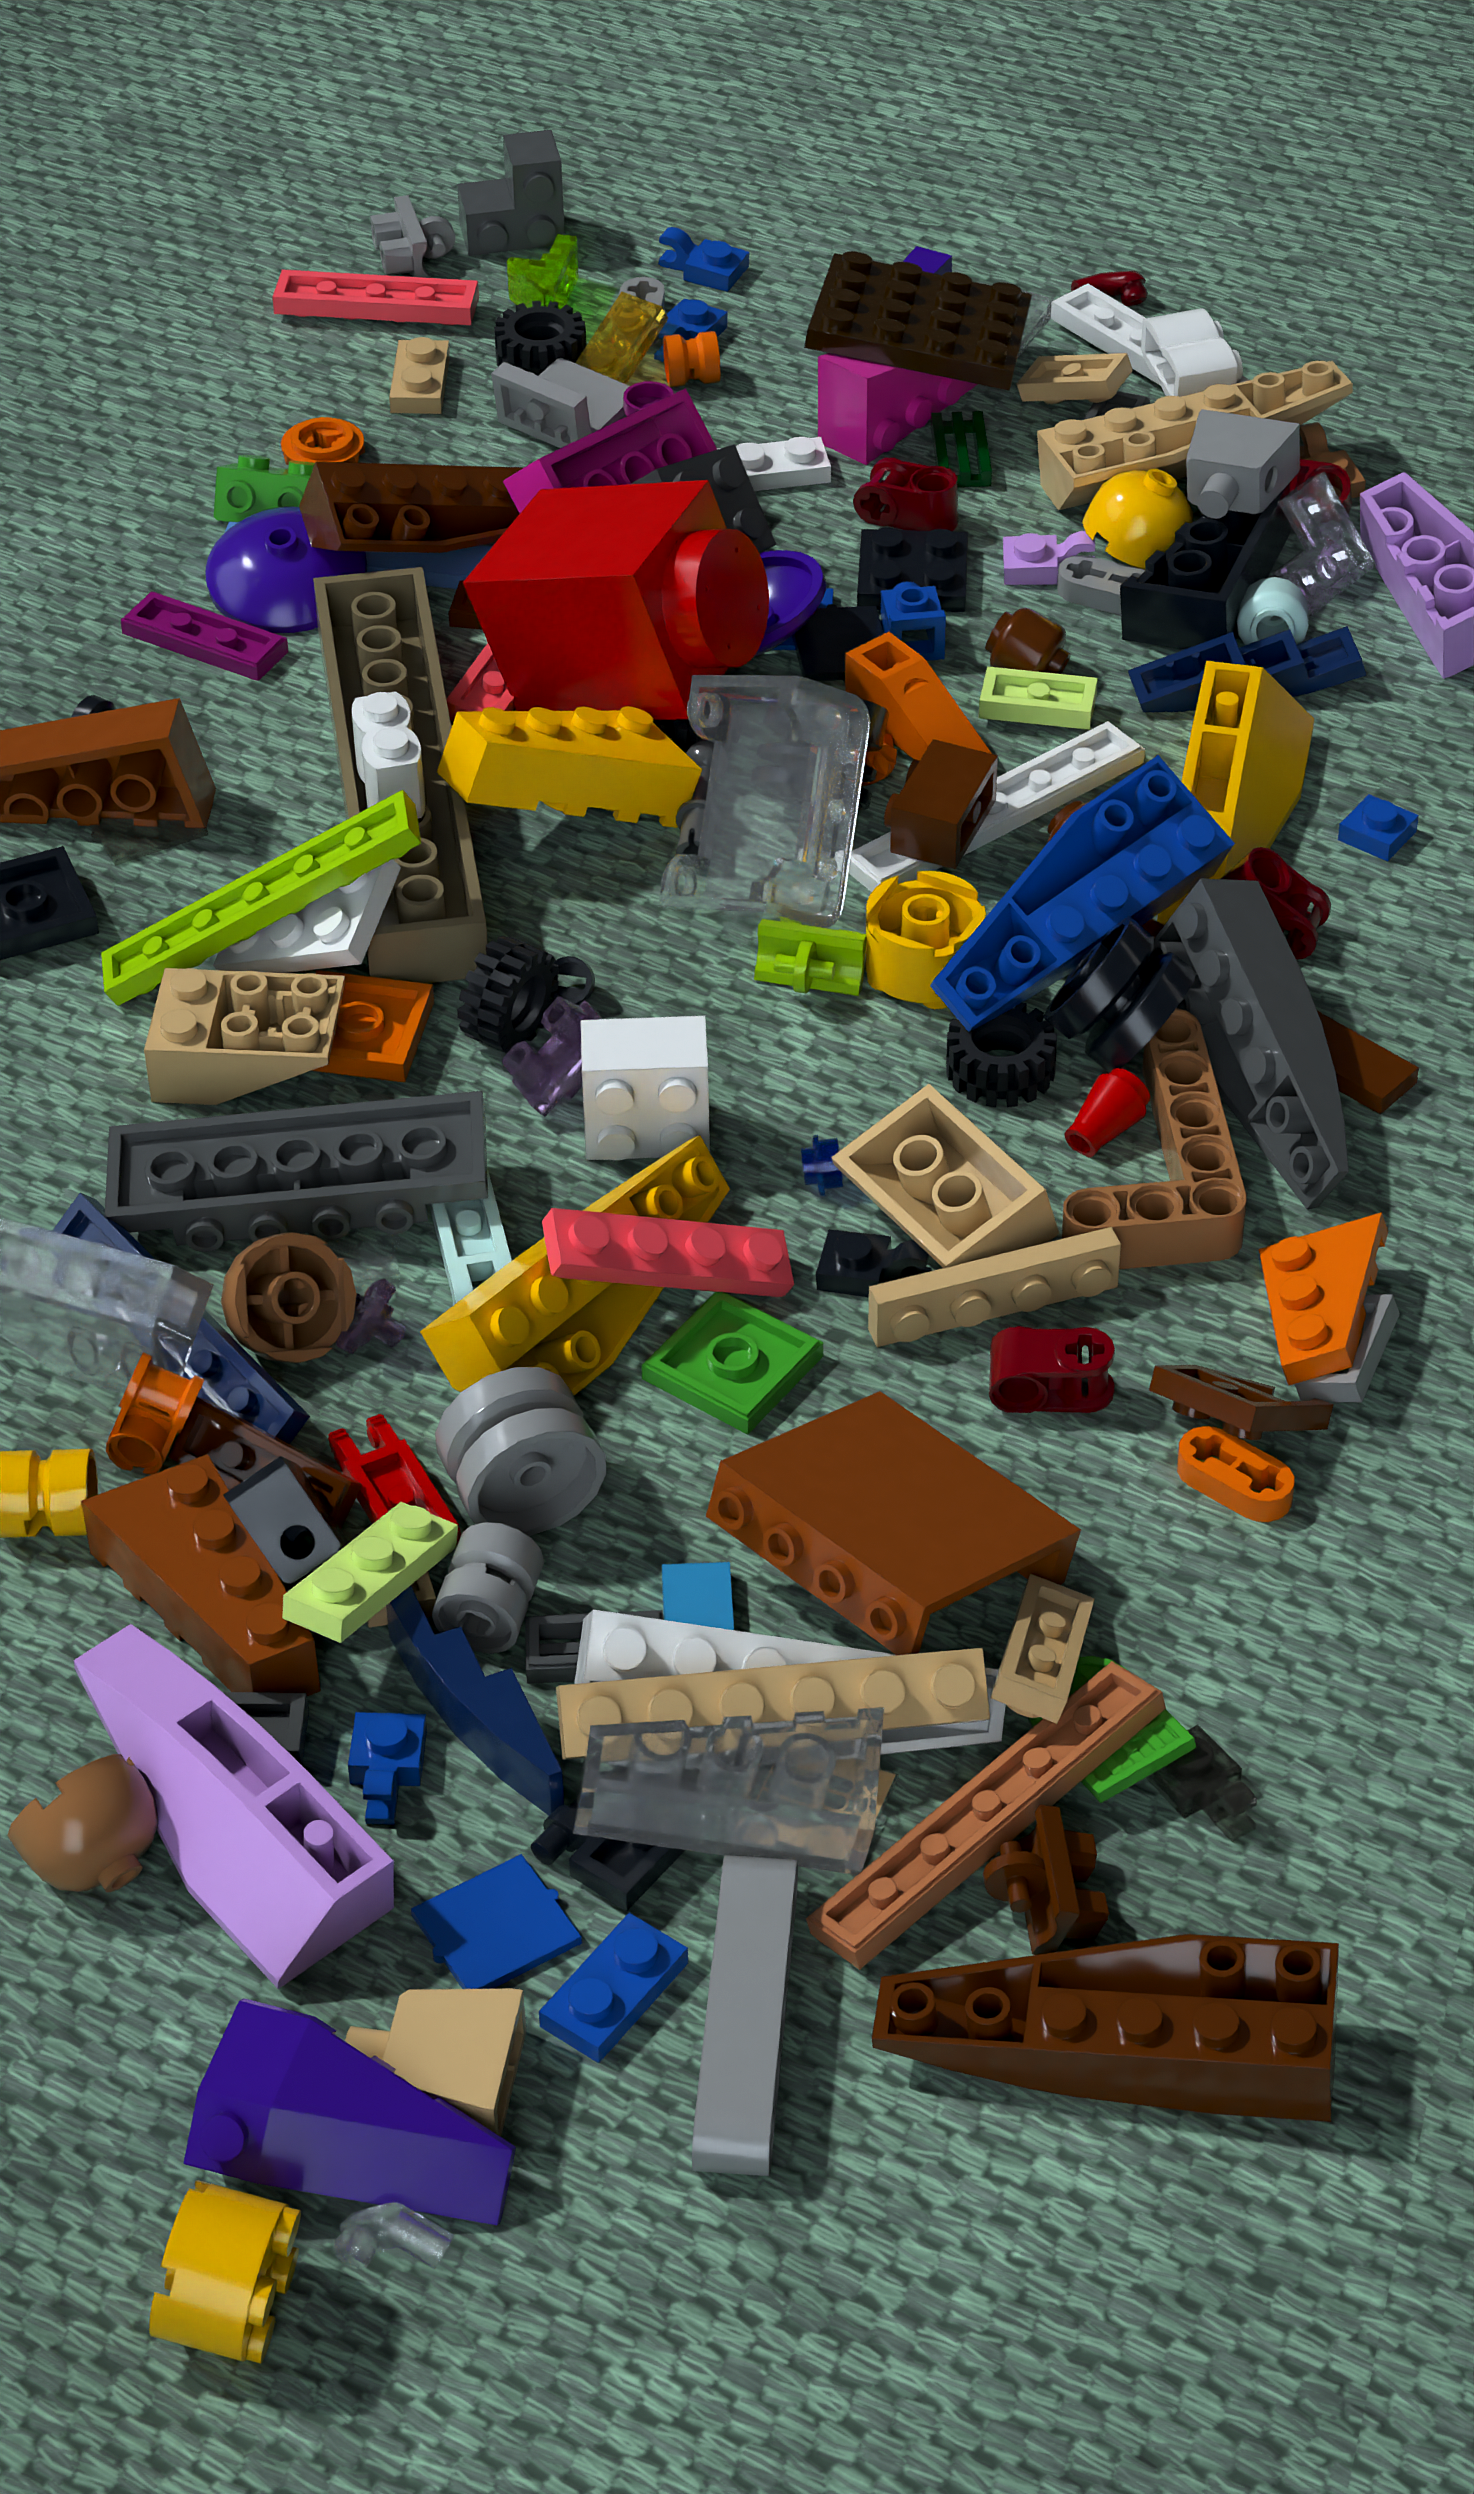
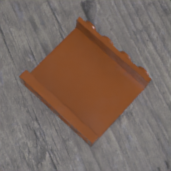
[706,1391,1081,1655]

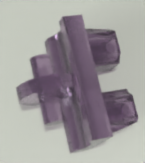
[502,997,603,1117]

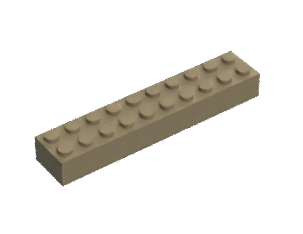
[313,567,488,983]

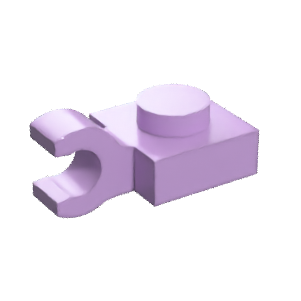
[1003,531,1095,585]

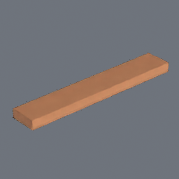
[806,1661,1166,1970]

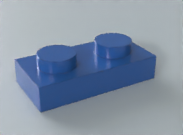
[539,1913,688,2063]

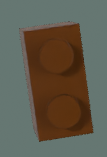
[884,739,998,869]

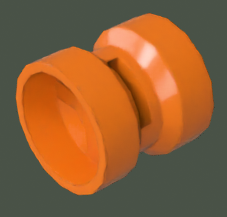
[663,331,721,387]

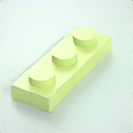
[282,1502,458,1643]

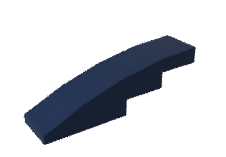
[1127,626,1367,712]
[386,1586,564,1816]

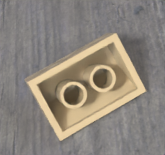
[831,1084,1059,1268]

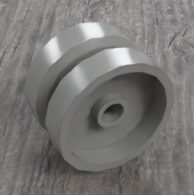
[435,1367,606,1536]

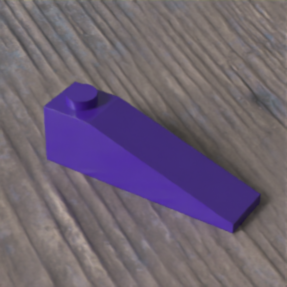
[183,1998,516,2225]

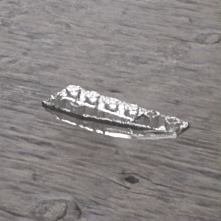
[0,1218,214,1395]

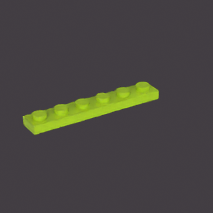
[101,790,421,1006]

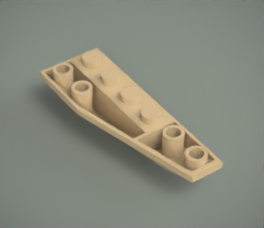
[1037,361,1353,510]

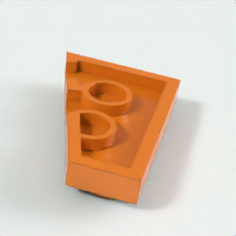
[1259,1212,1389,1385]

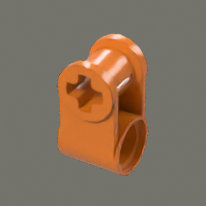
[106,1352,205,1474]

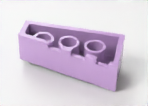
[1360,472,1474,679]

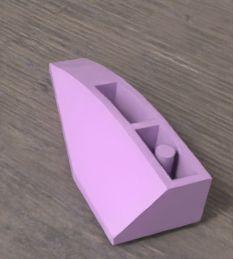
[74,1624,394,1989]

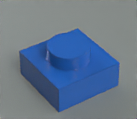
[1338,794,1419,862]

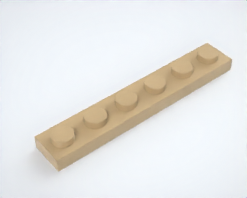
[556,1648,990,1760]

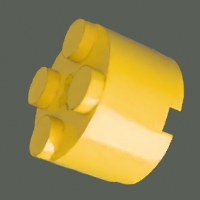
[865,871,986,1009]
[149,2180,301,2363]

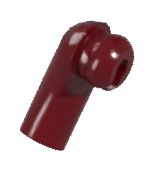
[1071,270,1148,307]

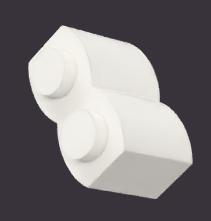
[1141,308,1243,397]
[352,692,425,818]

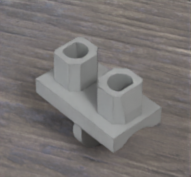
[370,195,455,278]

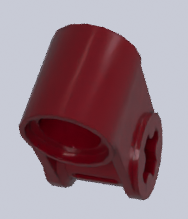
[853,458,959,531]
[1220,847,1332,960]
[989,1326,1115,1413]

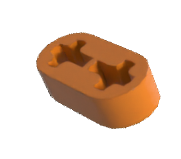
[1177,1426,1294,1522]

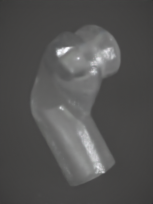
[334,2202,455,2270]

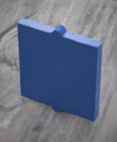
[411,1854,582,1989]

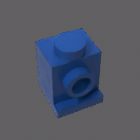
[881,582,946,661]

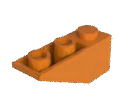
[845,632,992,760]

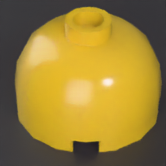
[1082,469,1193,569]

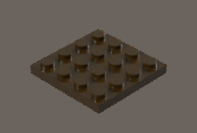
[804,251,1032,391]

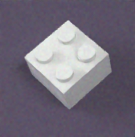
[581,1016,710,1160]

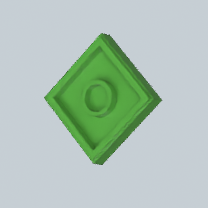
[641,1292,823,1435]

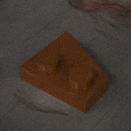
[1149,1365,1334,1440]

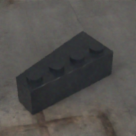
[1120,482,1291,649]

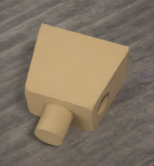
[345,1988,526,2137]

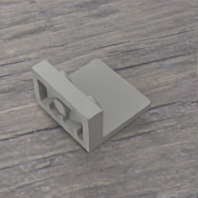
[491,358,630,448]

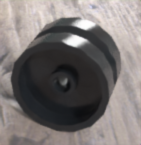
[1043,916,1196,1073]

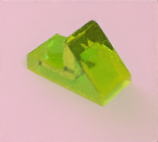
[507,234,579,309]

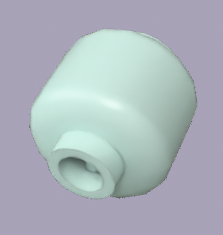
[1237,577,1309,645]

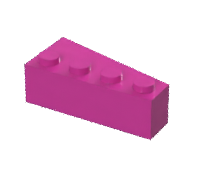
[818,353,978,465]

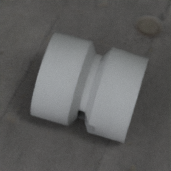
[432,1522,544,1654]

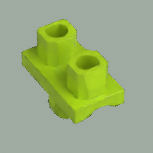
[754,919,866,996]

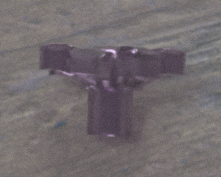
[336,1278,406,1354]

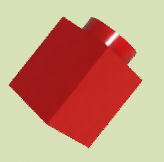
[463,480,769,720]

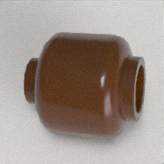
[985,607,1071,674]

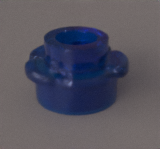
[801,1135,844,1196]

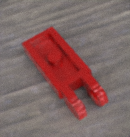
[328,1414,461,1544]

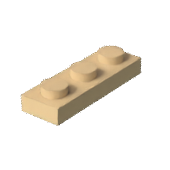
[991,1574,1095,1724]

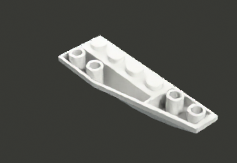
[574,1610,1006,1773]

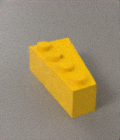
[437,706,702,828]

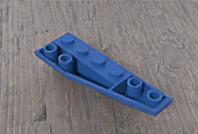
[930,755,1235,1032]

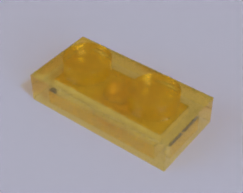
[576,292,669,384]

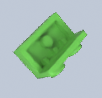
[214,455,315,522]

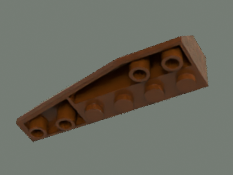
[299,462,523,553]
[872,1934,1339,2122]

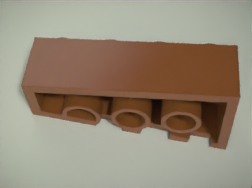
[0,698,216,830]
[81,1454,321,1696]

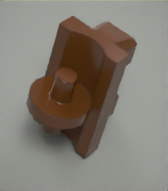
[983,1805,1109,1955]

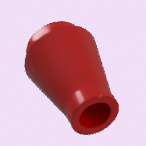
[1065,1068,1150,1158]

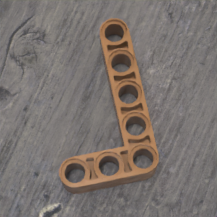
[1062,1008,1246,1269]

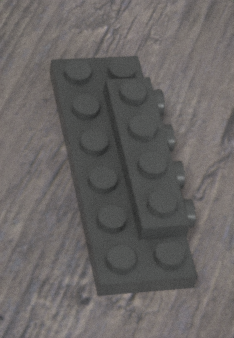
[105,1091,488,1252]

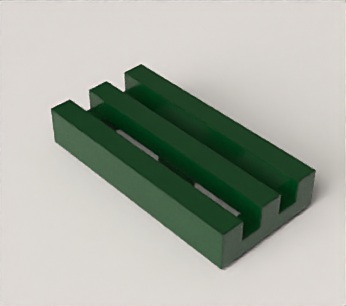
[931,411,992,488]

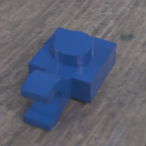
[658,227,749,292]
[654,298,728,362]
[348,1712,427,1825]

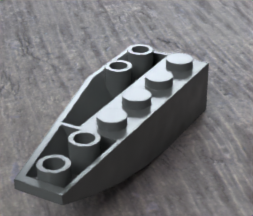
[1146,878,1349,1209]

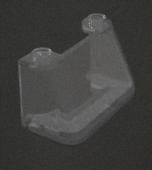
[658,675,870,928]

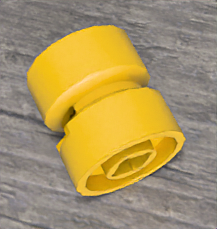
[0,1449,98,1538]

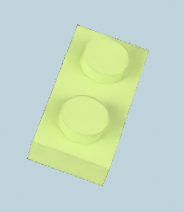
[979,666,1098,730]

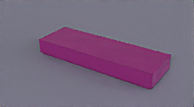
[121,591,289,681]

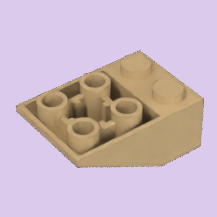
[144,968,345,1105]

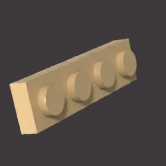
[868,1227,1121,1347]

